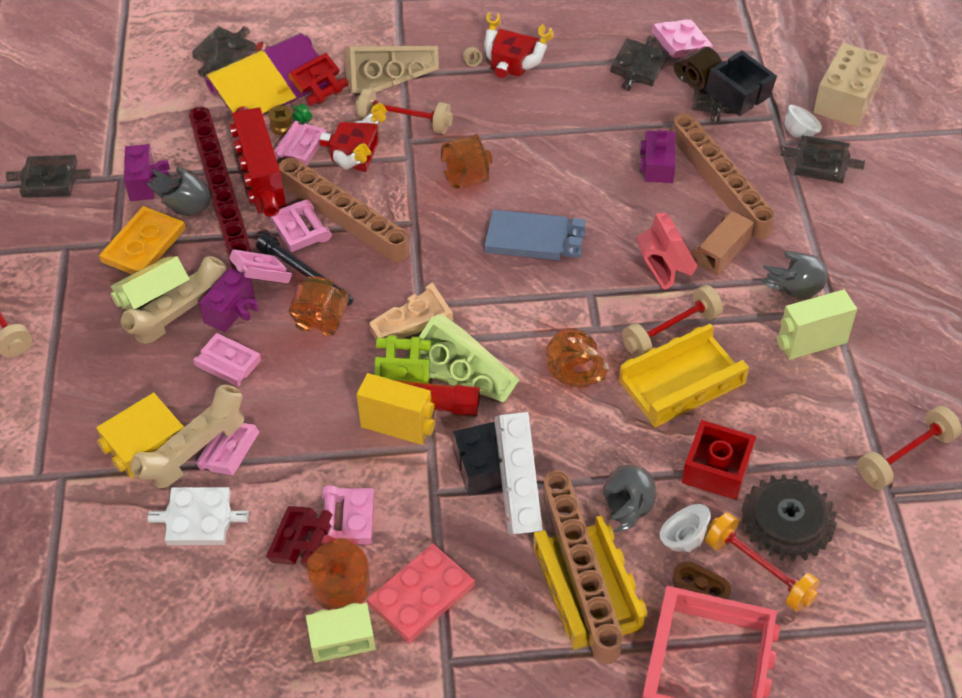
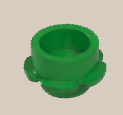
[292,103,313,125]

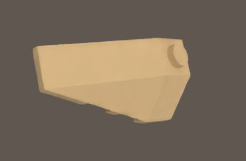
[343,46,439,94]

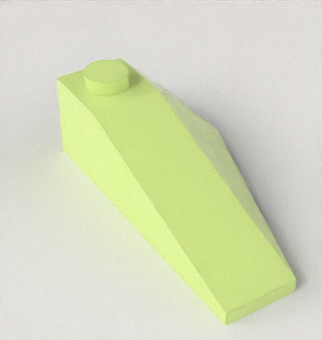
[405,314,520,402]

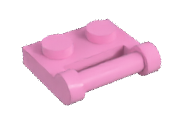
[270,200,332,252]
[321,486,375,545]

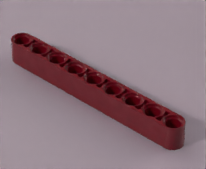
[189,106,251,272]

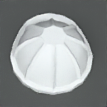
[785,105,822,139]
[660,504,711,553]

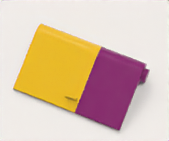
[204,33,328,115]

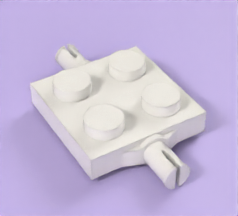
[148,487,249,545]

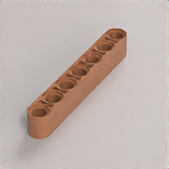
[673,113,775,239]
[279,158,409,262]
[543,470,623,664]

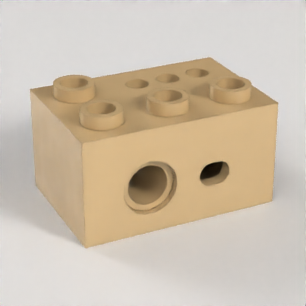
[813,43,888,127]

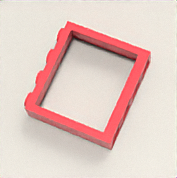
[642,586,780,698]

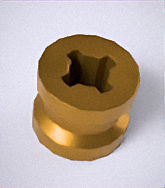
[268,106,293,135]

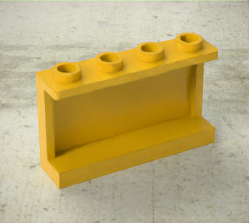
[619,324,749,428]
[533,515,647,650]

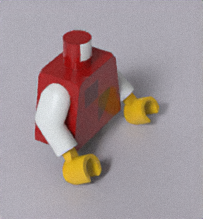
[484,12,554,78]
[320,103,387,172]

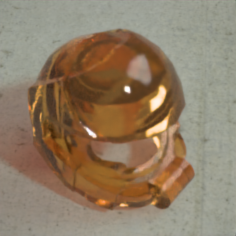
[545,328,609,388]

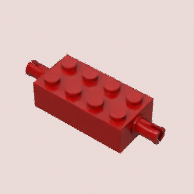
[229,107,287,217]

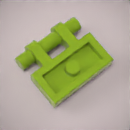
[375,335,432,384]

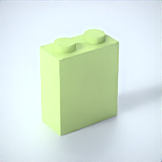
[110,256,190,309]
[777,289,857,360]

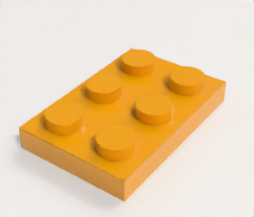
[99,206,186,275]

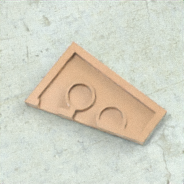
[369,282,453,340]

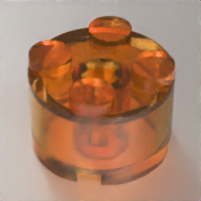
[441,134,492,189]
[289,276,349,336]
[307,538,370,610]

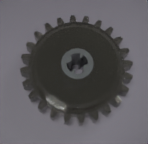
[741,475,837,562]

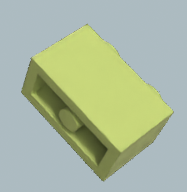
[306,603,376,663]

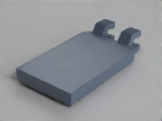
[484,210,586,260]

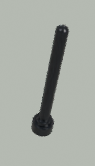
[256,232,354,305]

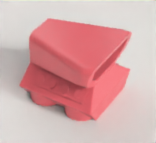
[636,213,698,290]

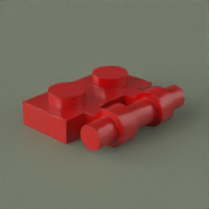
[288,52,348,106]

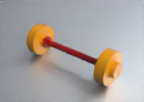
[705,512,820,612]

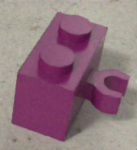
[640,130,676,183]
[124,144,170,201]
[199,268,259,332]

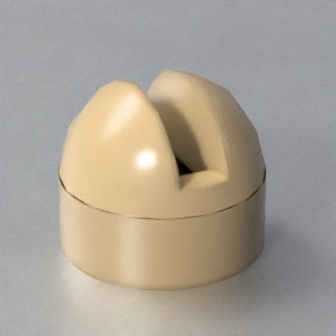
[463,47,483,67]

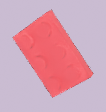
[367,543,475,644]

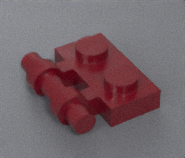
[266,506,333,568]

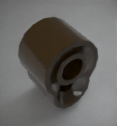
[673,46,722,90]

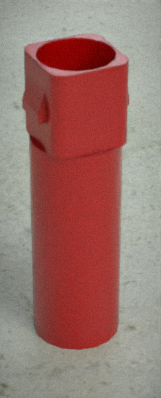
[391,379,480,416]

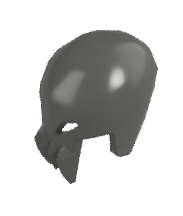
[146,166,211,216]
[760,251,828,299]
[603,464,656,532]

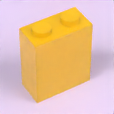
[356,373,435,445]
[96,392,184,479]

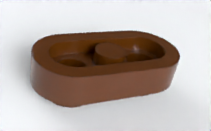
[672,561,731,600]

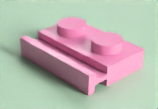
[274,121,327,166]
[229,250,292,283]
[193,333,261,387]
[196,423,259,475]

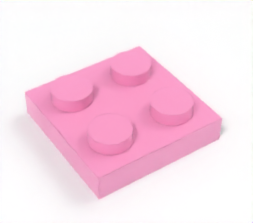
[651,19,713,58]

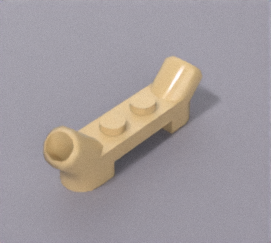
[121,256,227,344]
[131,385,244,488]

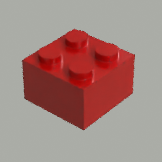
[682,420,757,500]

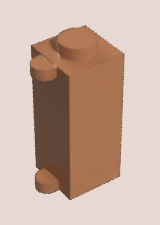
[691,211,754,275]

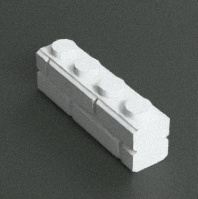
[494,412,542,534]

